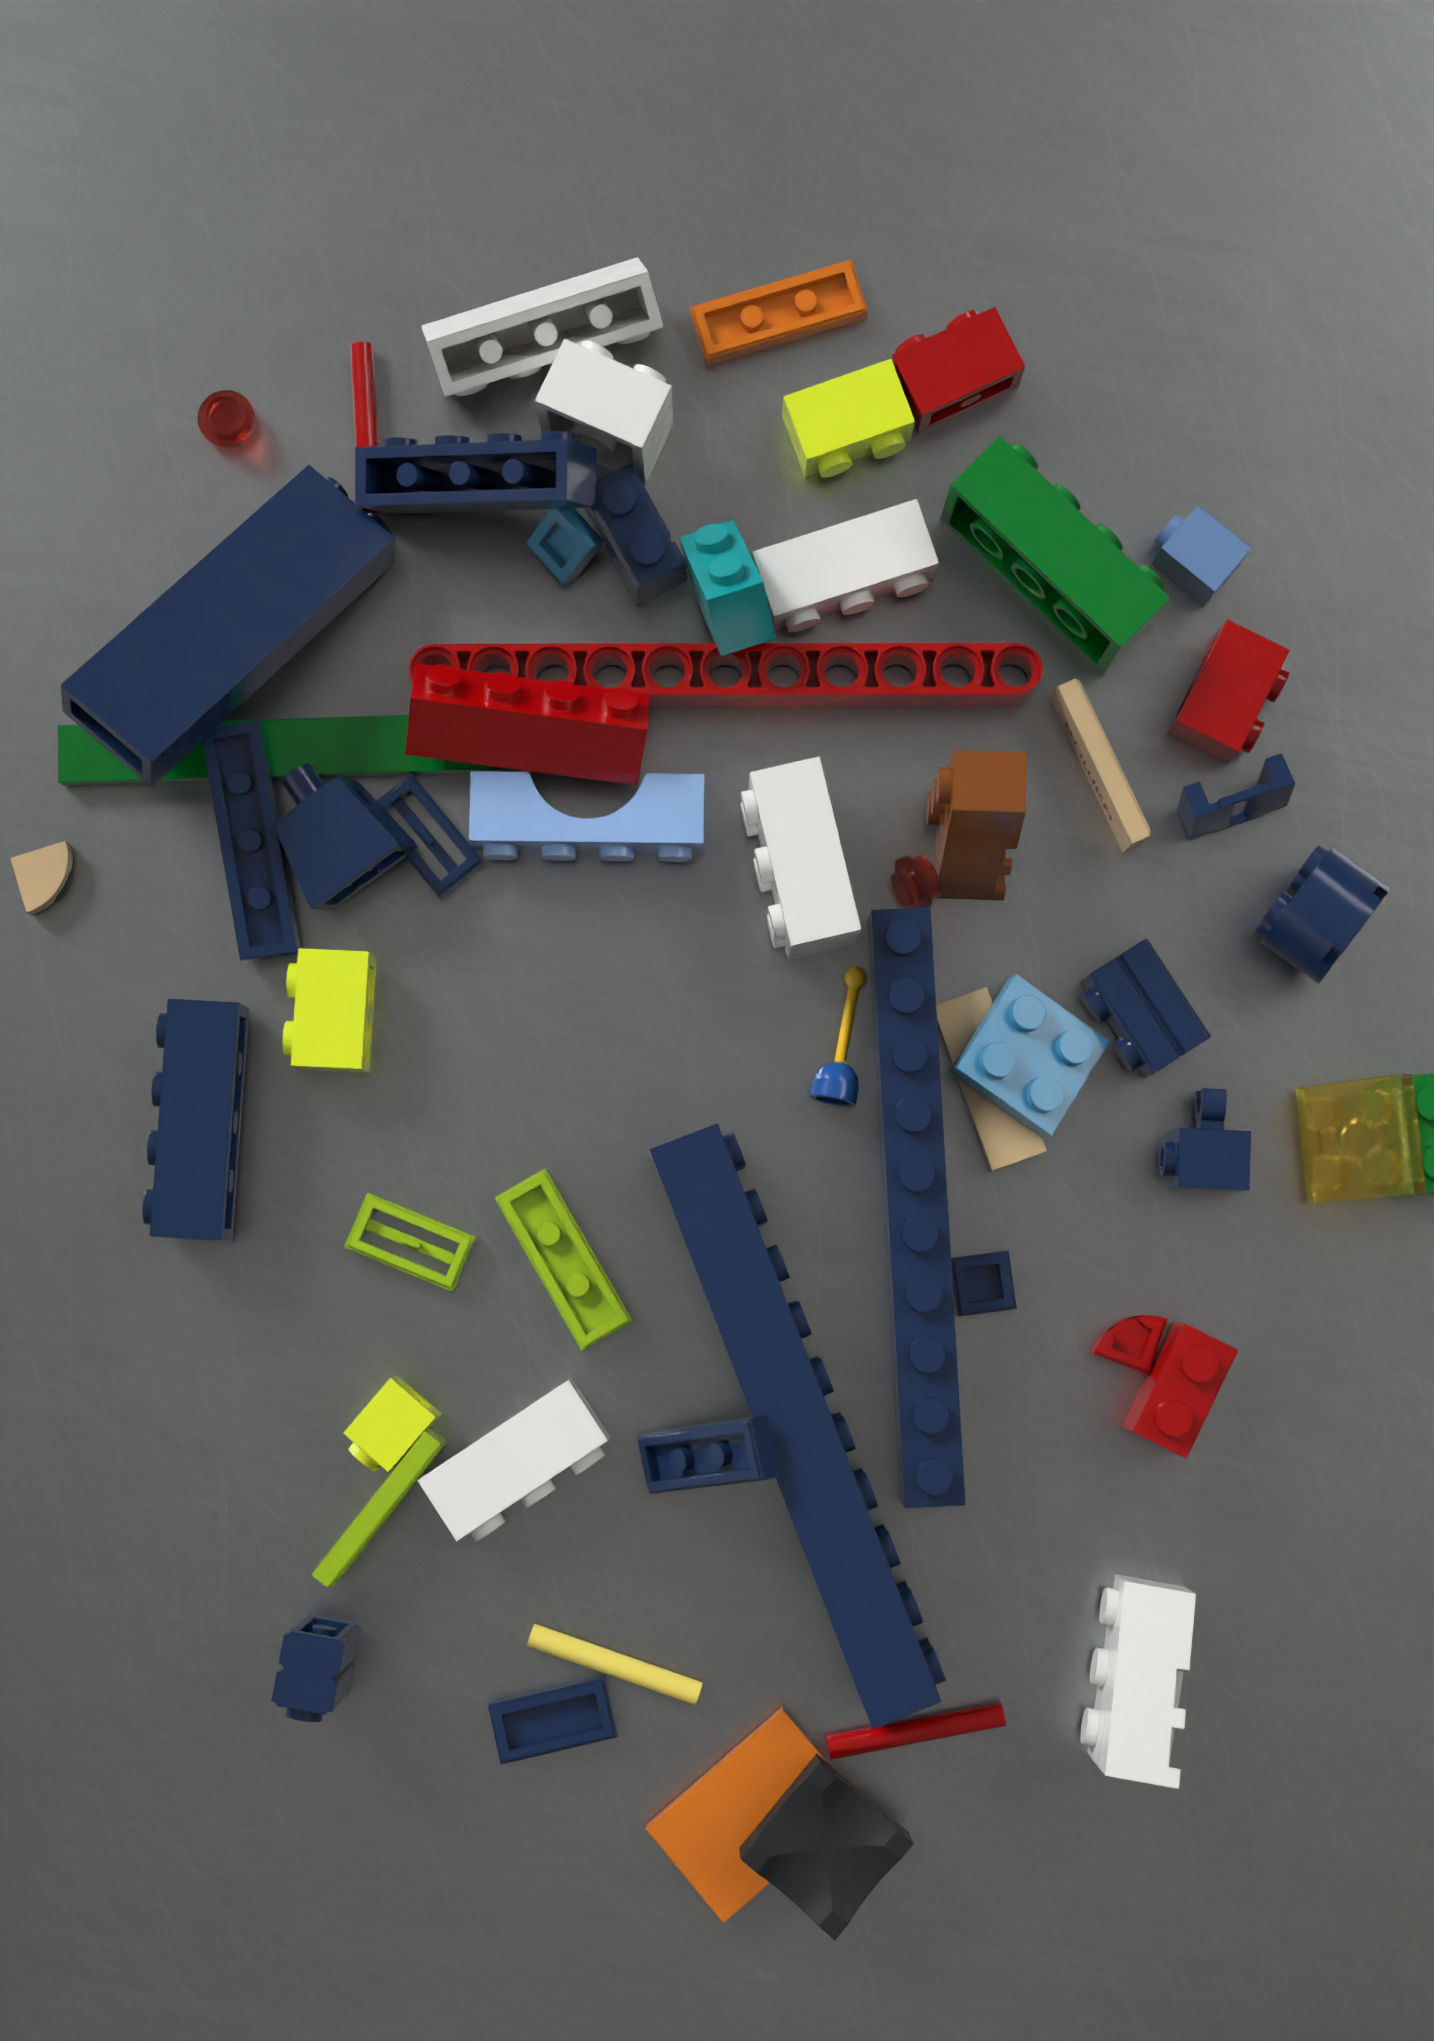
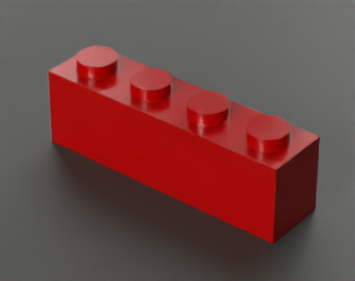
[405,663,649,785]

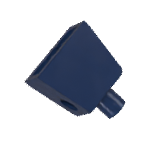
[275,763,418,910]

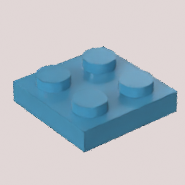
[949,974,1110,1139]

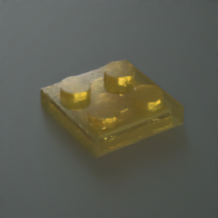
[1296,1074,1426,1204]

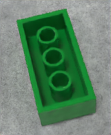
[940,435,1170,675]

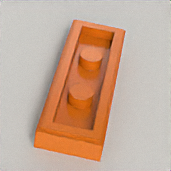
[689,260,868,366]

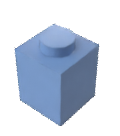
[1152,505,1252,607]

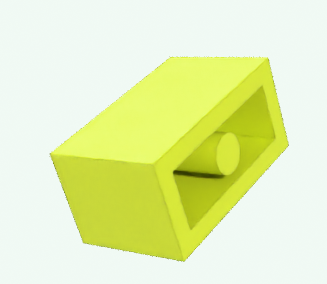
[782,359,915,478]
[283,948,377,1074]

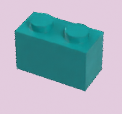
[679,519,776,656]

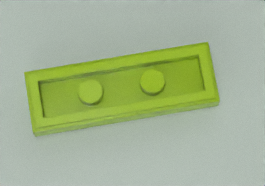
[495,1169,633,1351]
[311,1427,447,1588]

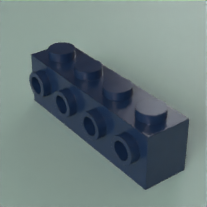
[355,431,597,514]
[142,999,249,1241]

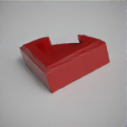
[1090,1315,1168,1375]

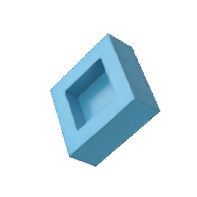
[526,509,605,585]

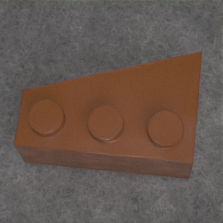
[926,750,1027,901]

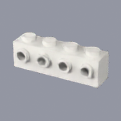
[421,257,664,397]

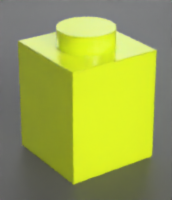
[343,1376,442,1472]

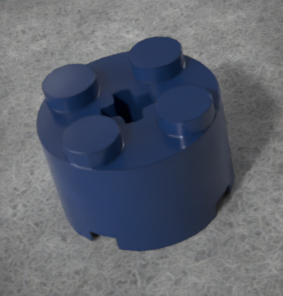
[1256,845,1390,984]

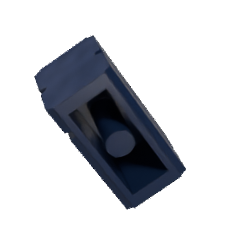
[583,464,688,606]
[1081,938,1212,1078]
[271,1615,362,1722]

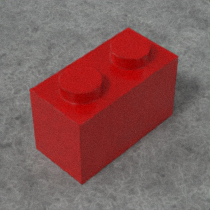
[891,307,1026,434]
[1166,619,1290,764]
[1121,1322,1238,1459]

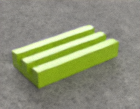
[344,1193,477,1292]

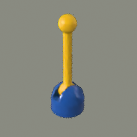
[810,966,867,1107]

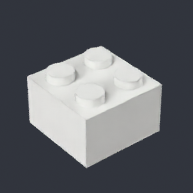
[535,338,673,484]

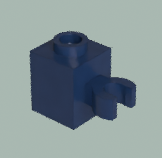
[1159,1088,1251,1192]

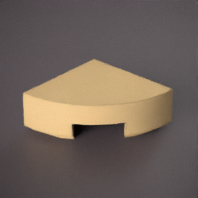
[10,841,73,915]

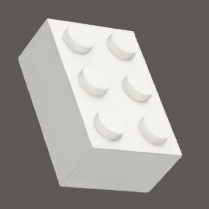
[740,756,861,961]

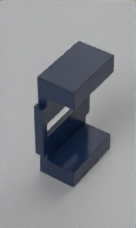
[1177,753,1295,839]

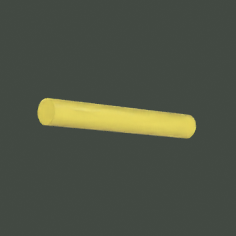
[527,1623,703,1705]

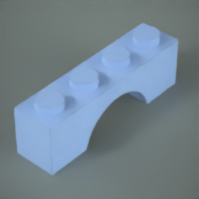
[469,771,705,862]

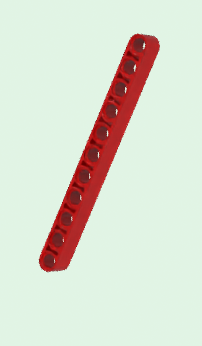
[408,643,1043,708]

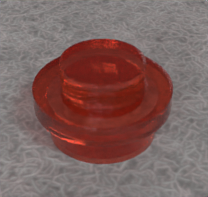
[197,390,256,448]
[891,854,942,908]

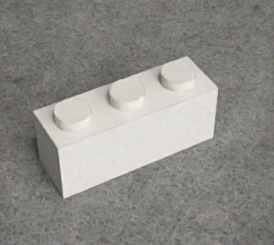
[752,499,939,632]
[417,1378,610,1542]

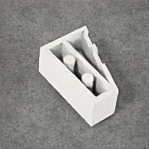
[1080,1574,1196,1789]

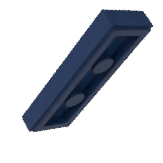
[637,1415,780,1494]

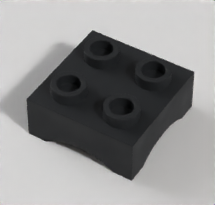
[739,1753,914,1940]

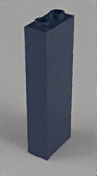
[60,465,395,788]

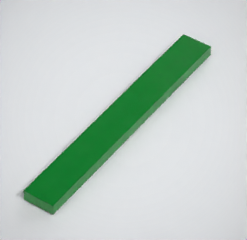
[58,715,521,786]

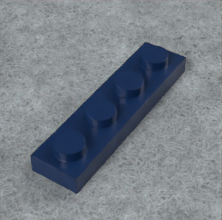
[203,720,301,960]

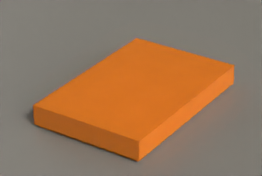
[646,1706,834,1923]

